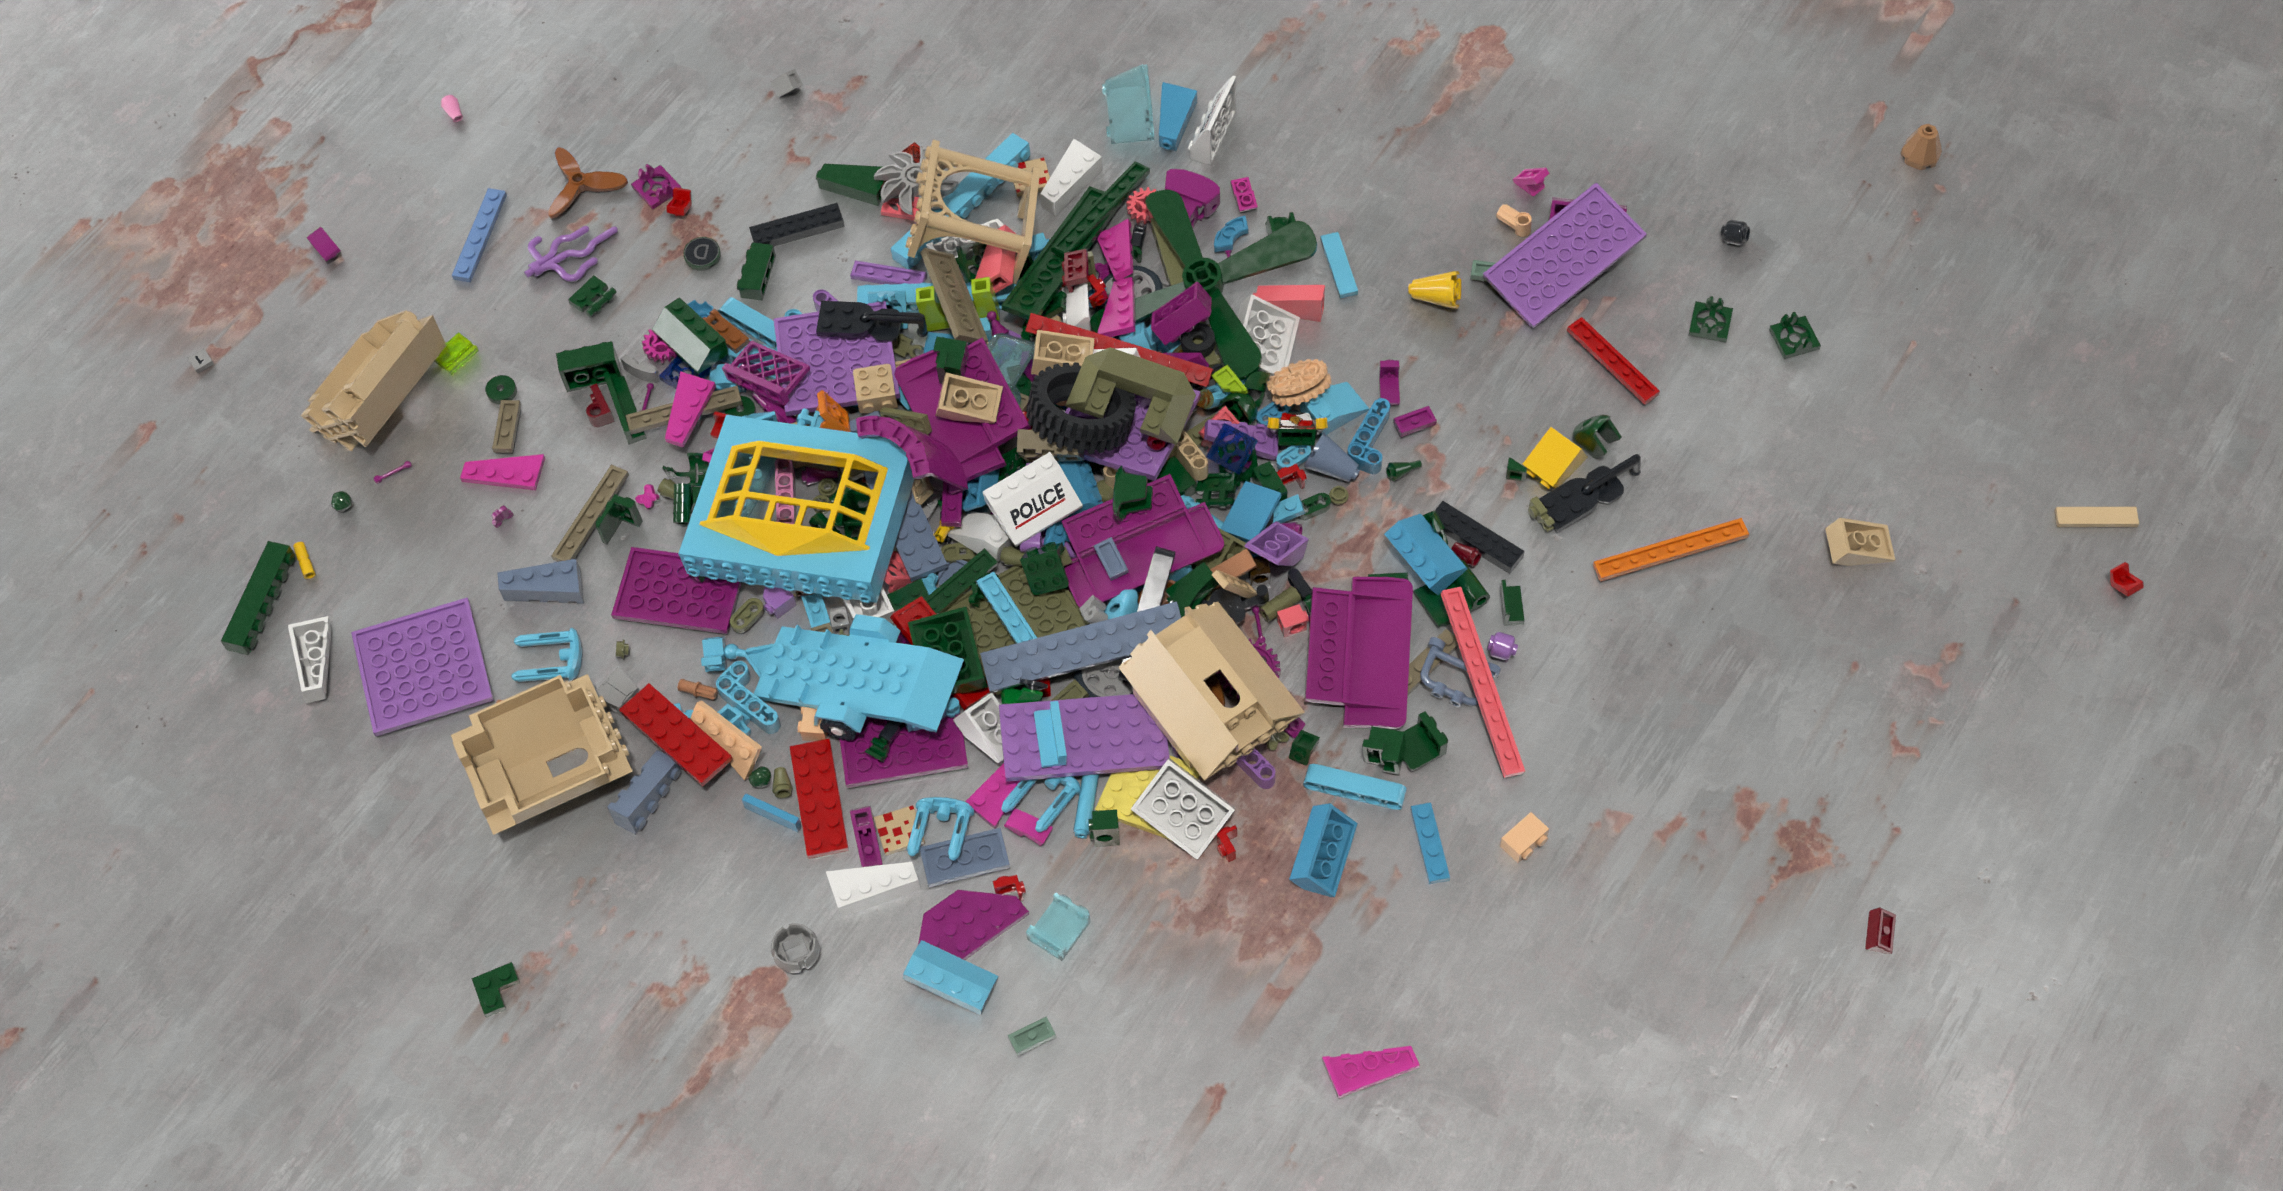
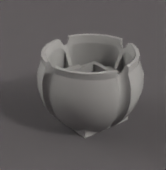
[771,923,820,973]

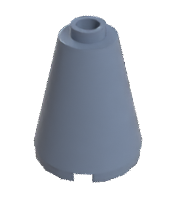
[1304,433,1360,482]

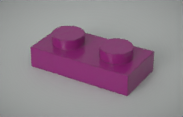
[1393,406,1437,437]

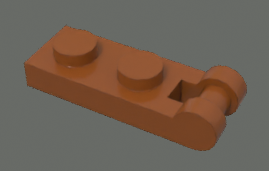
[703,309,750,354]

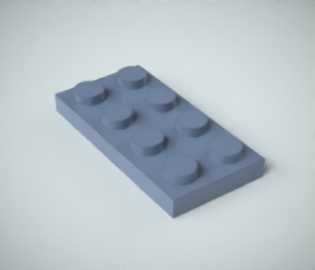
[920,828,1010,888]

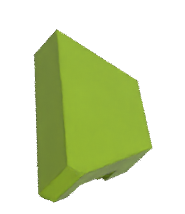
[1212,365,1248,394]

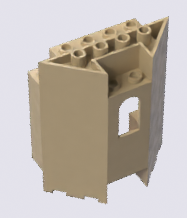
[301,310,446,451]
[1118,602,1305,781]
[451,674,633,835]

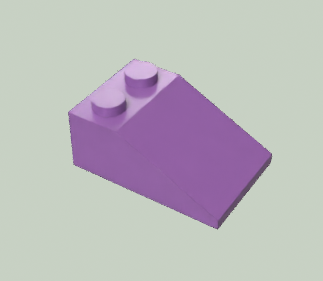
[1245,521,1309,566]

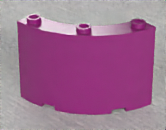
[856,415,968,494]

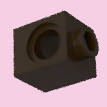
[1248,556,1271,587]

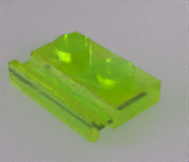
[434,332,479,375]

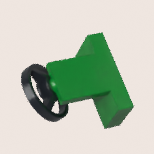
[1001,679,1048,704]

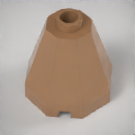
[1900,124,1942,170]

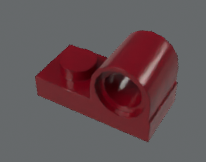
[586,383,615,428]

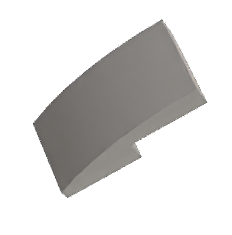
[621,354,660,383]

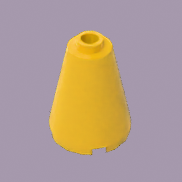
[1408,271,1462,309]

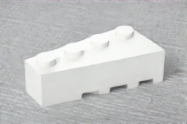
[826,862,921,918]

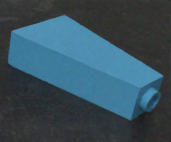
[1159,82,1197,151]

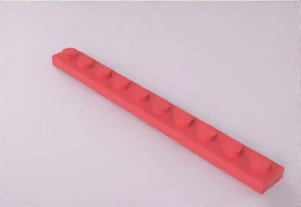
[1441,587,1525,778]

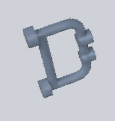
[1420,637,1501,707]

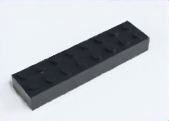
[749,203,845,246]
[1430,501,1525,574]

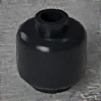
[1721,220,1750,246]

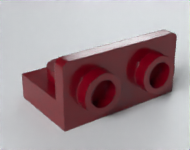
[1062,249,1089,293]

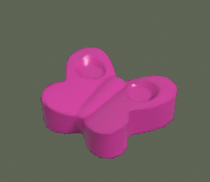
[635,484,659,508]

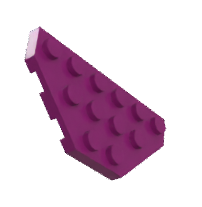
[918,890,1029,960]

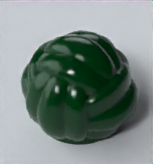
[331,491,352,512]
[749,766,771,788]

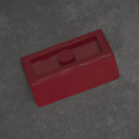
[1865,907,1896,954]

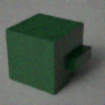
[933,336,969,384]
[1362,726,1406,775]

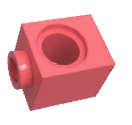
[1277,604,1309,637]

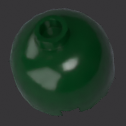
[1219,393,1258,425]

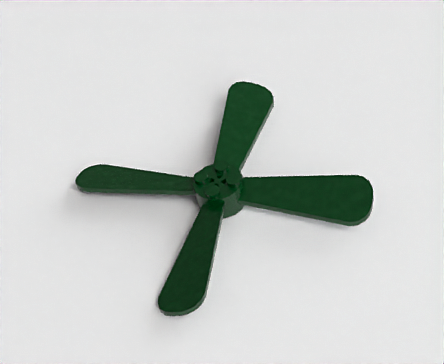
[1090,190,1317,380]

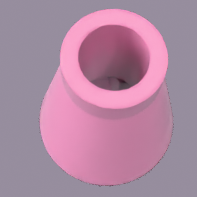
[441,95,463,122]

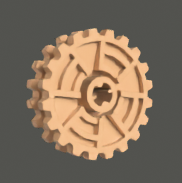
[1267,359,1332,406]

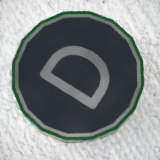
[684,237,721,270]

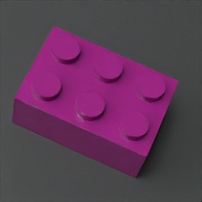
[1151,282,1212,345]

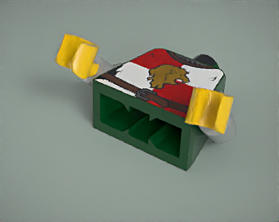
[1267,410,1328,446]

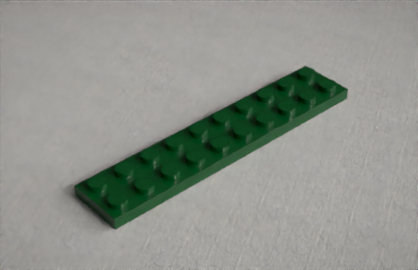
[1002,186,1122,320]

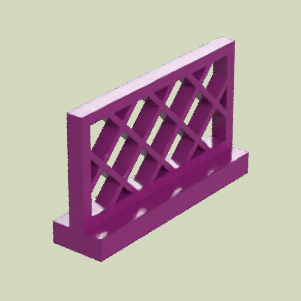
[722,340,810,405]

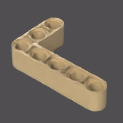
[1103,430,1208,489]

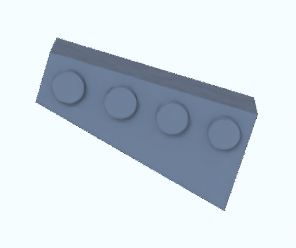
[497,559,584,604]
[607,750,681,835]

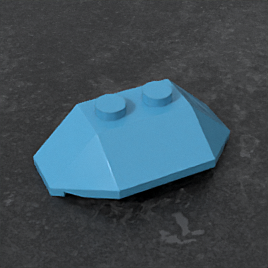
[962,468,1000,511]

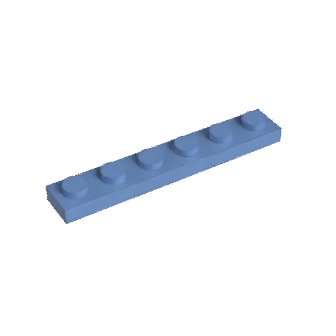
[452,188,507,283]

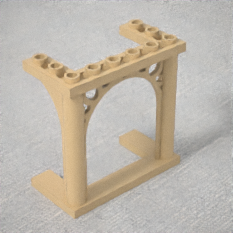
[905,139,1040,284]

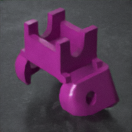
[1165,169,1220,228]

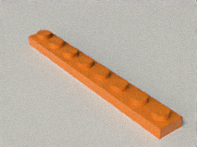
[1593,518,1749,582]

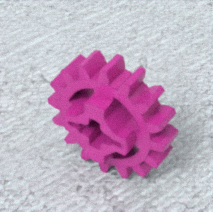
[642,329,678,363]

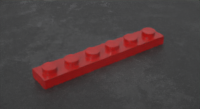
[1567,317,1660,405]

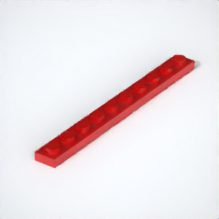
[1025,313,1213,388]

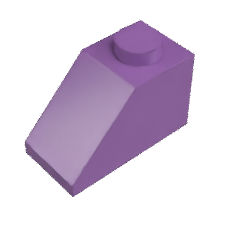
[763,587,797,619]

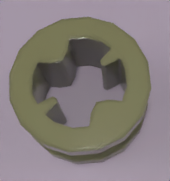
[813,495,830,514]

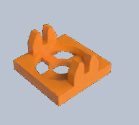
[816,390,851,432]

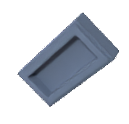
[1094,537,1129,581]

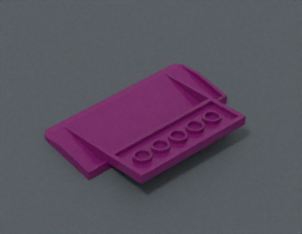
[894,337,1031,481]
[1061,474,1224,608]
[1305,577,1413,729]

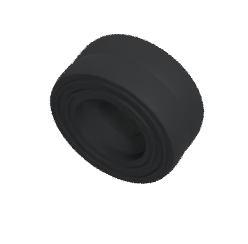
[1181,323,1215,358]

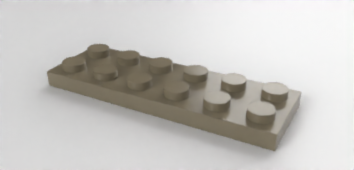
[920,248,988,343]

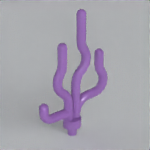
[524,226,618,282]

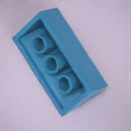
[1058,459,1103,516]
[1384,514,1468,595]
[1289,803,1358,897]

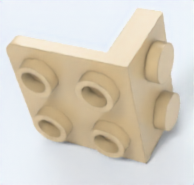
[853,364,898,413]

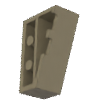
[1017,429,1084,463]

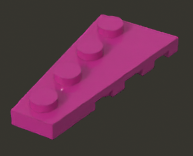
[1097,219,1133,281]
[1097,277,1136,337]

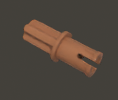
[677,679,718,700]

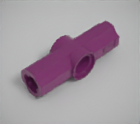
[751,392,797,424]

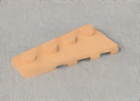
[691,700,762,780]

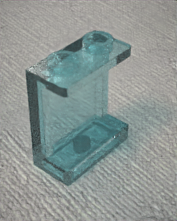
[1026,893,1091,961]

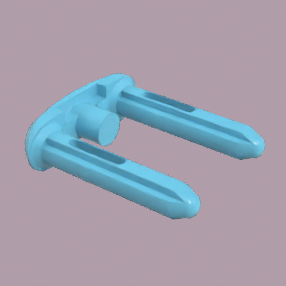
[511,628,582,682]
[1001,776,1081,832]
[907,797,974,861]

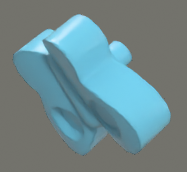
[921,573,938,595]

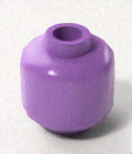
[1487,632,1518,661]

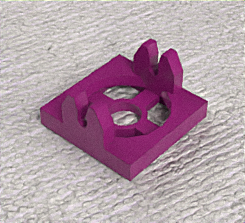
[631,164,682,209]

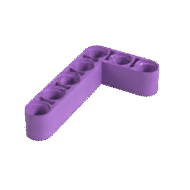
[1171,744,1275,789]

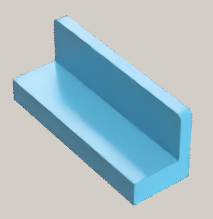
[1034,701,1067,768]

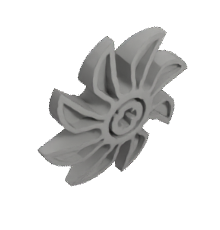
[874,147,959,215]

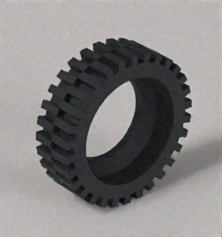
[1026,362,1136,454]

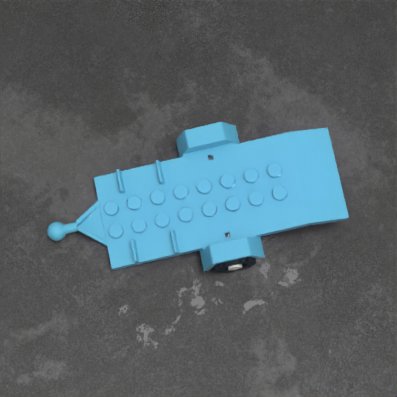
[724,614,964,741]

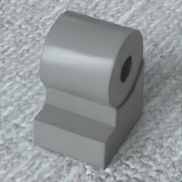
[1079,595,1108,624]
[829,606,850,635]

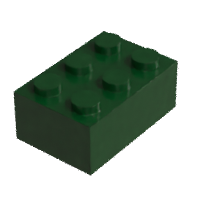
[556,341,622,392]

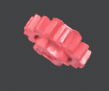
[1126,187,1156,224]

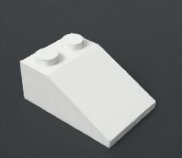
[948,511,1015,561]
[843,587,894,624]
[953,692,1003,763]

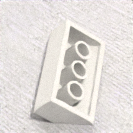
[1062,282,1090,331]

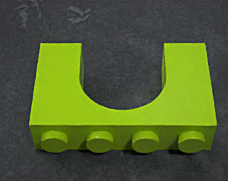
[916,277,1000,331]

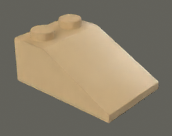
[1031,330,1094,375]
[935,373,1003,423]
[1825,518,1895,566]

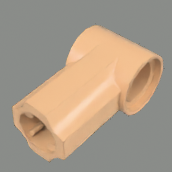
[1496,204,1532,237]

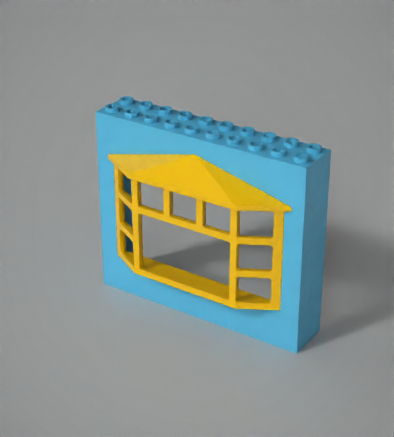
[678,415,915,603]

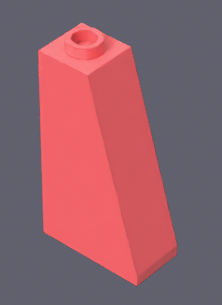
[975,225,1016,293]
[1253,285,1325,322]

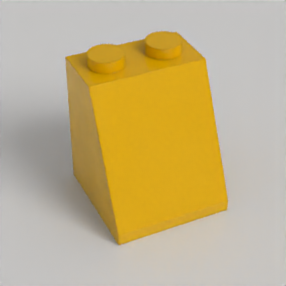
[1522,427,1588,489]

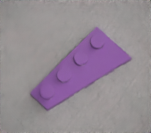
[1204,419,1278,461]

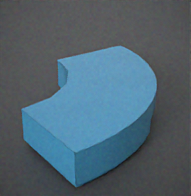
[1214,215,1249,252]

